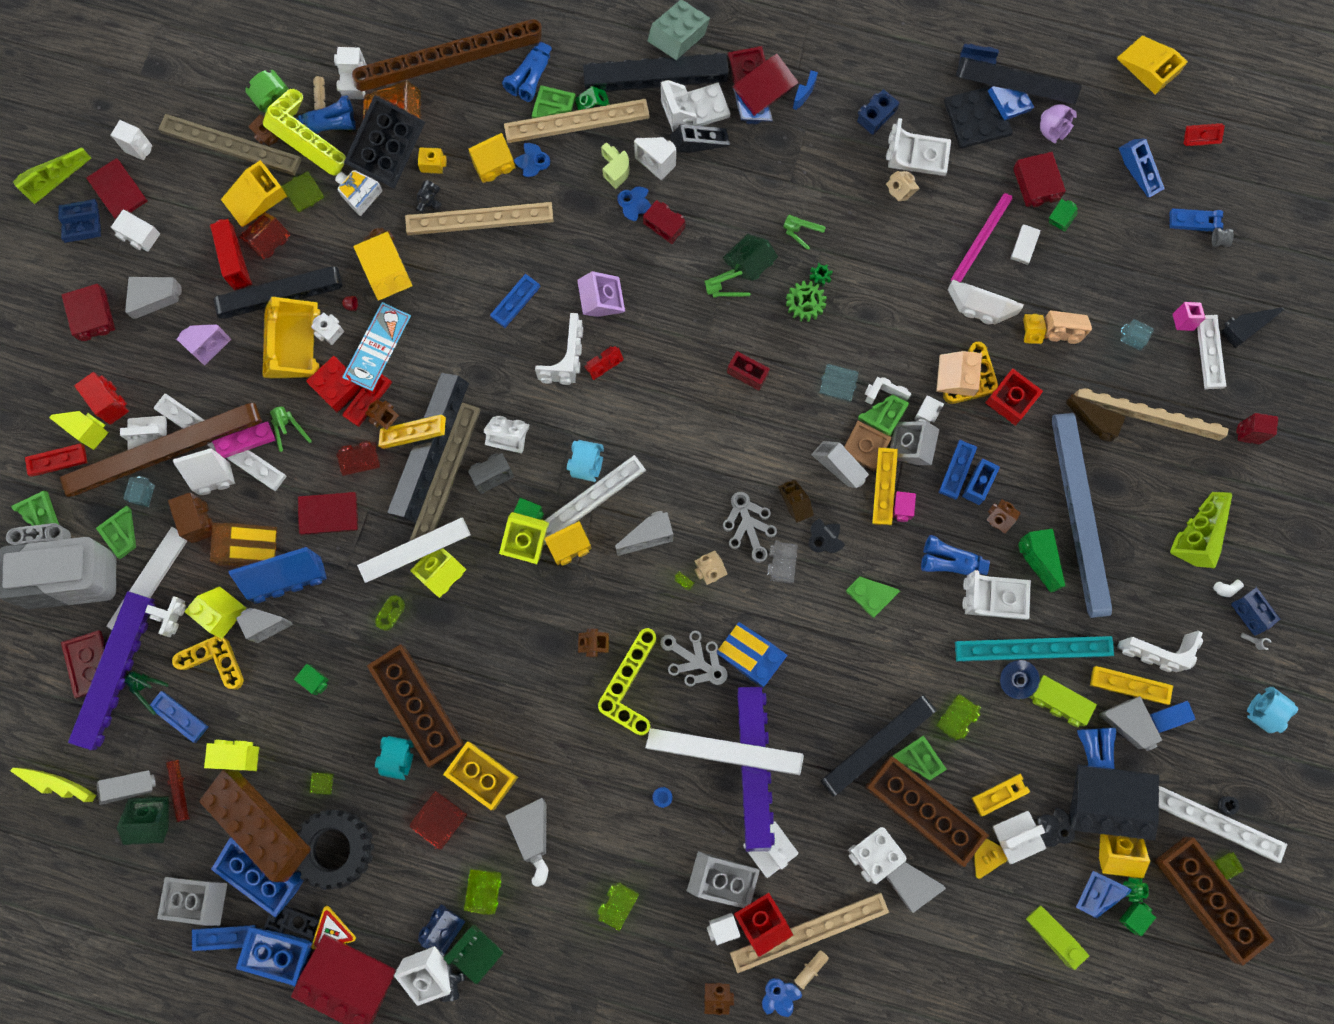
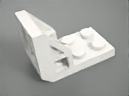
[661,80,730,132]

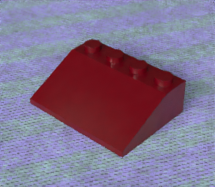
[291,934,397,1024]

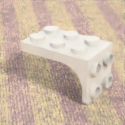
[886,118,951,176]
[535,313,583,385]
[963,570,1031,620]
[1117,631,1203,672]

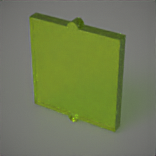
[282,171,324,212]

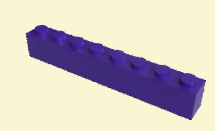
[68,591,155,750]
[737,687,775,852]

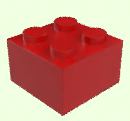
[306,356,363,413]
[985,368,1043,426]
[74,372,129,425]
[734,893,794,957]

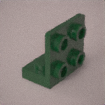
[443,924,504,984]

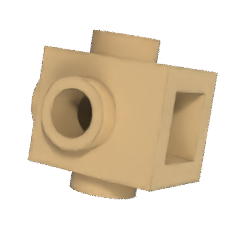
[886,171,920,201]
[695,551,727,585]

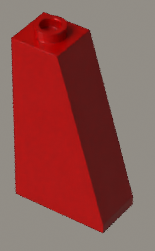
[210,219,252,290]

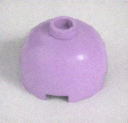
[1040,105,1077,143]

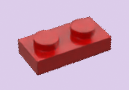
[1183,123,1225,146]

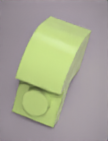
[601,143,629,189]

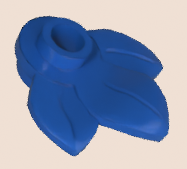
[514,143,550,177]
[618,187,651,221]
[762,978,802,1017]

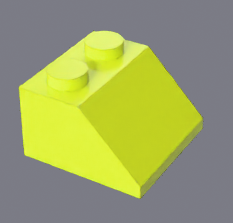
[49,411,109,450]
[410,548,466,598]
[184,587,247,639]

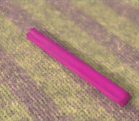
[951,193,1012,283]

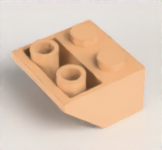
[1044,311,1092,344]

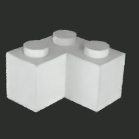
[334,47,366,99]

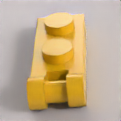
[971,773,1030,817]

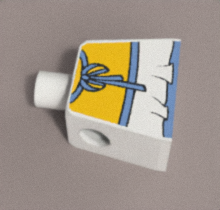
[335,170,383,216]

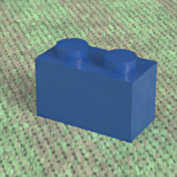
[962,459,1000,505]

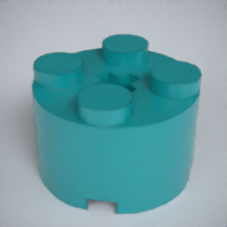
[375,736,414,780]

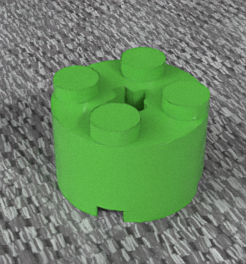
[245,70,289,113]

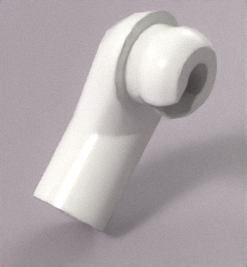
[1213,579,1244,597]
[532,859,549,887]

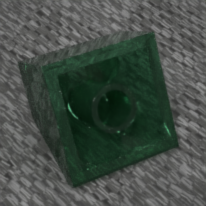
[723,234,778,282]
[117,796,169,845]

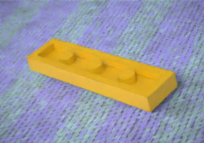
[378,415,446,449]
[872,448,898,526]
[1090,666,1173,705]

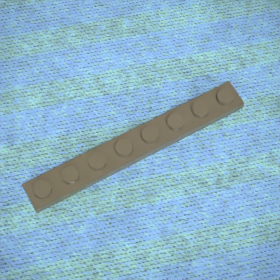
[158,114,301,176]
[410,403,481,541]

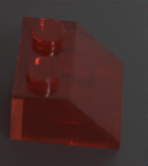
[239,212,291,259]

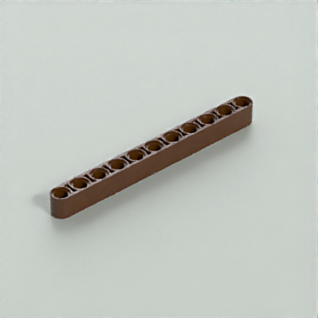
[352,19,542,91]
[60,403,262,497]

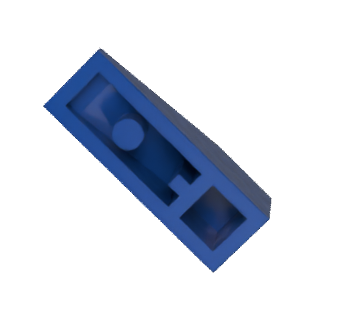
[1119,139,1164,197]

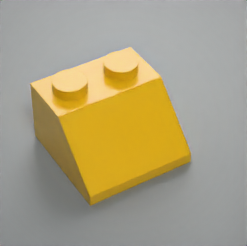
[469,133,515,183]
[544,521,592,566]
[1099,834,1150,878]

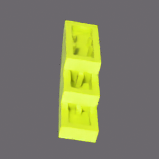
[11,768,97,802]

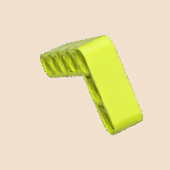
[263,89,346,175]
[598,628,656,736]

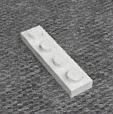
[1197,315,1226,389]

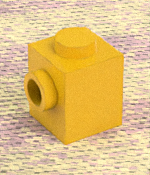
[418,147,446,174]

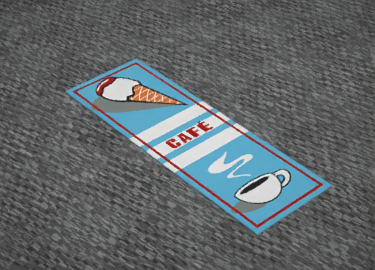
[342,302,411,391]

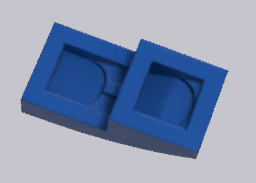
[793,71,818,110]
[1150,701,1195,733]

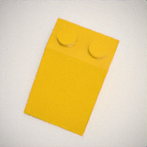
[353,231,412,301]

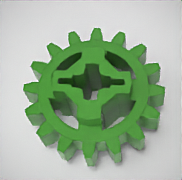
[786,281,826,322]

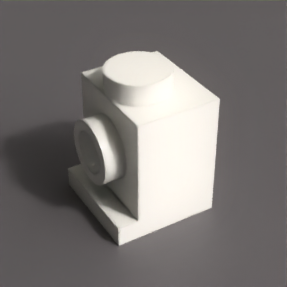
[914,395,944,423]

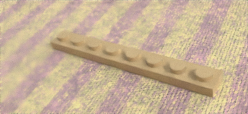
[504,99,649,143]
[405,202,554,235]
[1074,388,1228,441]
[730,893,889,973]

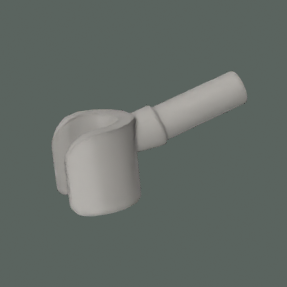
[1240,633,1271,650]

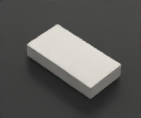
[1010,224,1041,265]

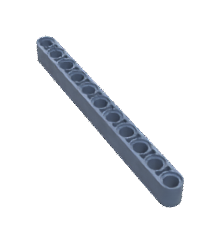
[1052,413,1112,618]

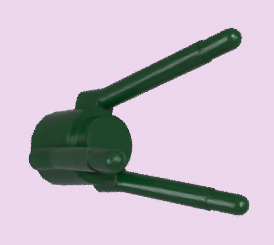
[125,671,169,715]

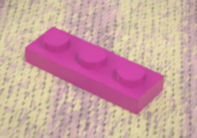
[212,421,275,458]

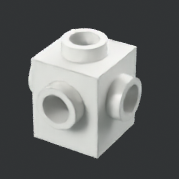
[311,312,344,345]

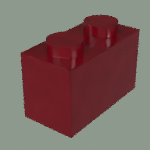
[643,200,686,244]
[727,351,770,391]
[1236,413,1278,445]

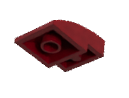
[733,54,799,116]

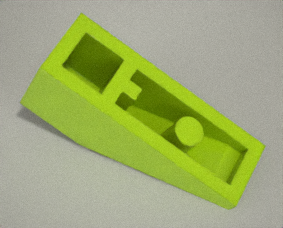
[1026,905,1089,970]

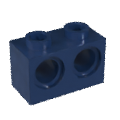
[857,89,900,135]

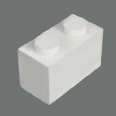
[111,120,152,161]
[111,209,160,252]
[707,913,741,945]

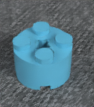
[567,440,604,482]
[1247,687,1298,733]

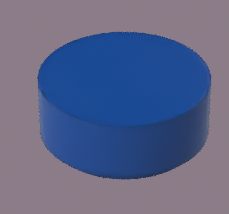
[653,787,673,808]

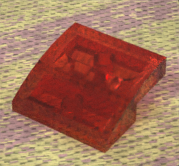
[409,791,467,850]

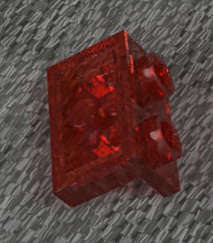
[337,441,381,476]

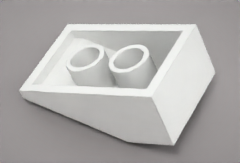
[173,448,235,495]

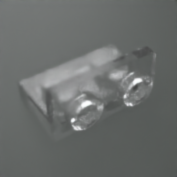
[767,540,798,583]

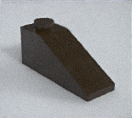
[1066,394,1125,442]

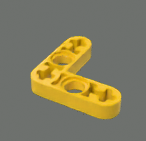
[943,342,998,404]
[172,636,244,690]

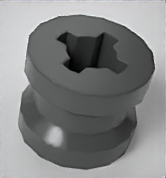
[1212,228,1234,247]

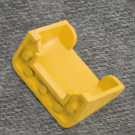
[263,297,320,378]

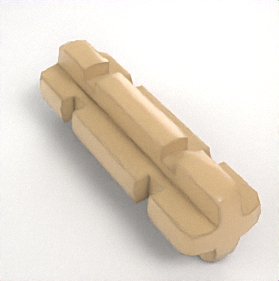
[313,76,325,110]

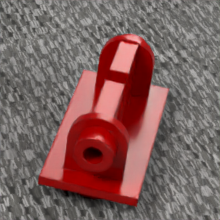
[584,346,624,380]

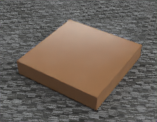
[844,421,892,471]

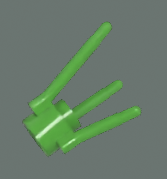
[783,215,826,250]
[705,269,751,298]
[270,407,311,452]

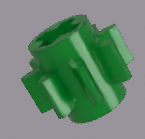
[809,263,833,288]
[1123,877,1149,903]

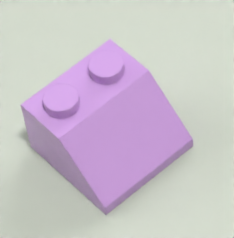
[577,271,625,317]
[177,325,231,366]

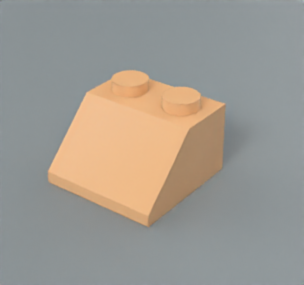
[936,351,982,396]

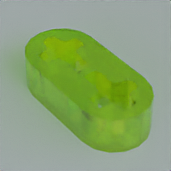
[375,596,405,631]

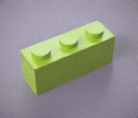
[1029,675,1097,727]

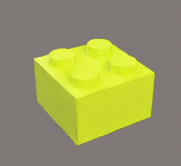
[499,512,549,564]
[204,740,259,771]

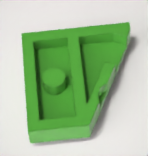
[858,394,909,436]
[96,506,136,559]
[846,577,900,618]

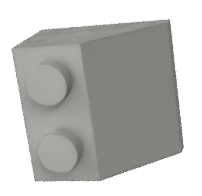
[890,421,939,465]
[236,608,293,643]

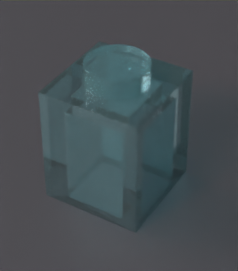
[1120,319,1154,350]
[123,476,155,507]

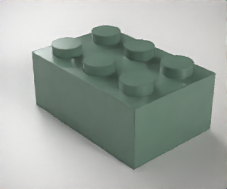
[647,0,710,60]

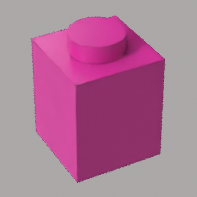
[1172,302,1206,331]
[892,492,916,522]

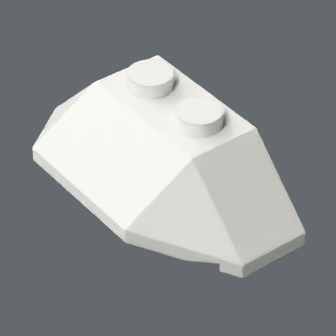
[948,280,1023,325]

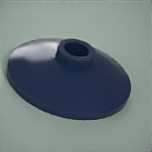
[1000,660,1040,700]

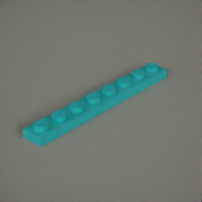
[955,636,1114,662]

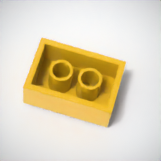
[443,741,518,811]

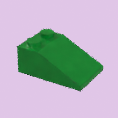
[1018,529,1065,592]

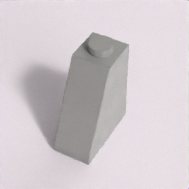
[125,277,182,319]
[811,441,869,488]
[1099,696,1162,751]
[96,770,155,805]
[506,798,547,864]
[886,862,946,913]

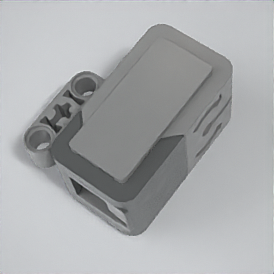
[0,523,116,610]

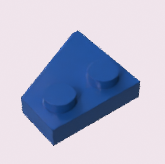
[1076,871,1131,918]

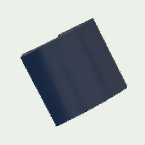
[58,199,101,243]

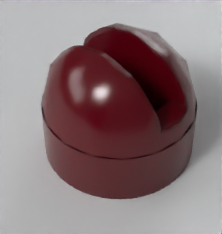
[342,296,358,311]

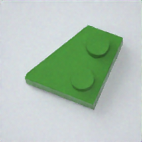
[531,86,576,119]
[11,491,59,526]
[892,735,947,780]

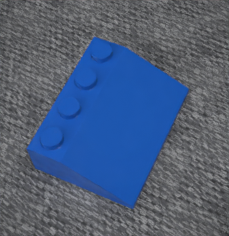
[229,547,327,603]

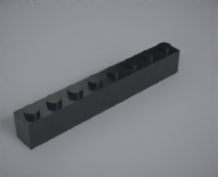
[583,53,728,92]
[387,373,469,523]

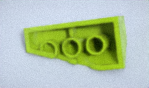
[13,148,91,204]
[1170,492,1232,568]

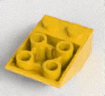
[1117,36,1188,95]
[221,160,287,227]

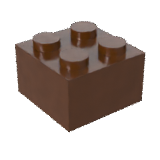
[168,492,215,543]

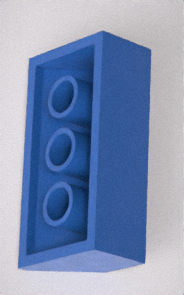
[211,837,303,917]

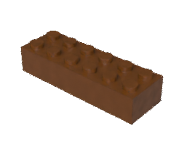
[367,644,465,768]
[864,756,989,867]
[199,769,311,882]
[1154,837,1274,966]

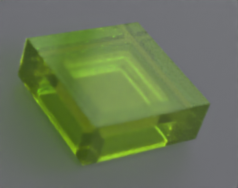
[675,571,694,591]
[310,773,333,794]
[1214,852,1244,880]

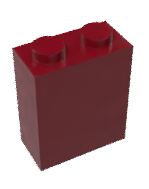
[1013,152,1066,207]
[61,283,116,341]

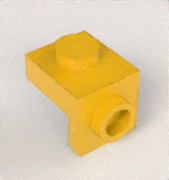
[1023,314,1047,344]

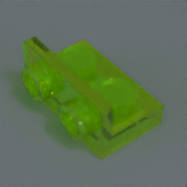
[936,694,981,740]
[464,869,501,914]
[597,882,639,931]

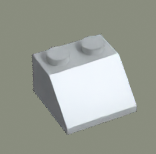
[634,137,676,180]
[394,946,451,1006]

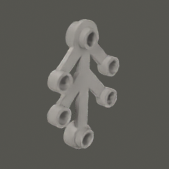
[723,492,777,563]
[661,631,727,687]

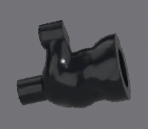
[416,180,441,213]
[439,964,465,1002]

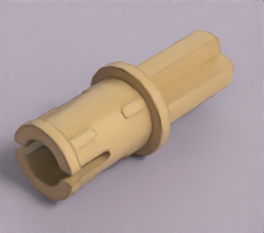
[794,950,829,989]

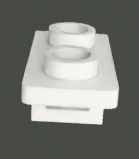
[865,377,911,405]

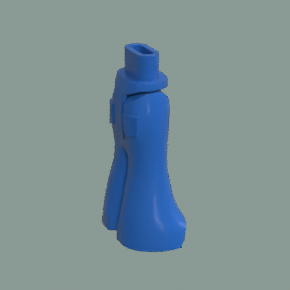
[502,42,552,102]
[295,95,356,133]
[921,535,990,576]
[1077,727,1116,769]

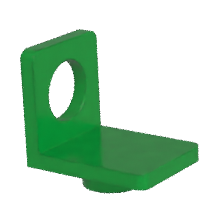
[575,86,610,111]

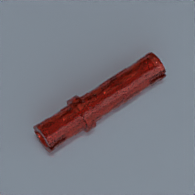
[166,760,190,822]

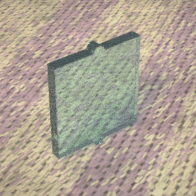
[819,364,859,402]

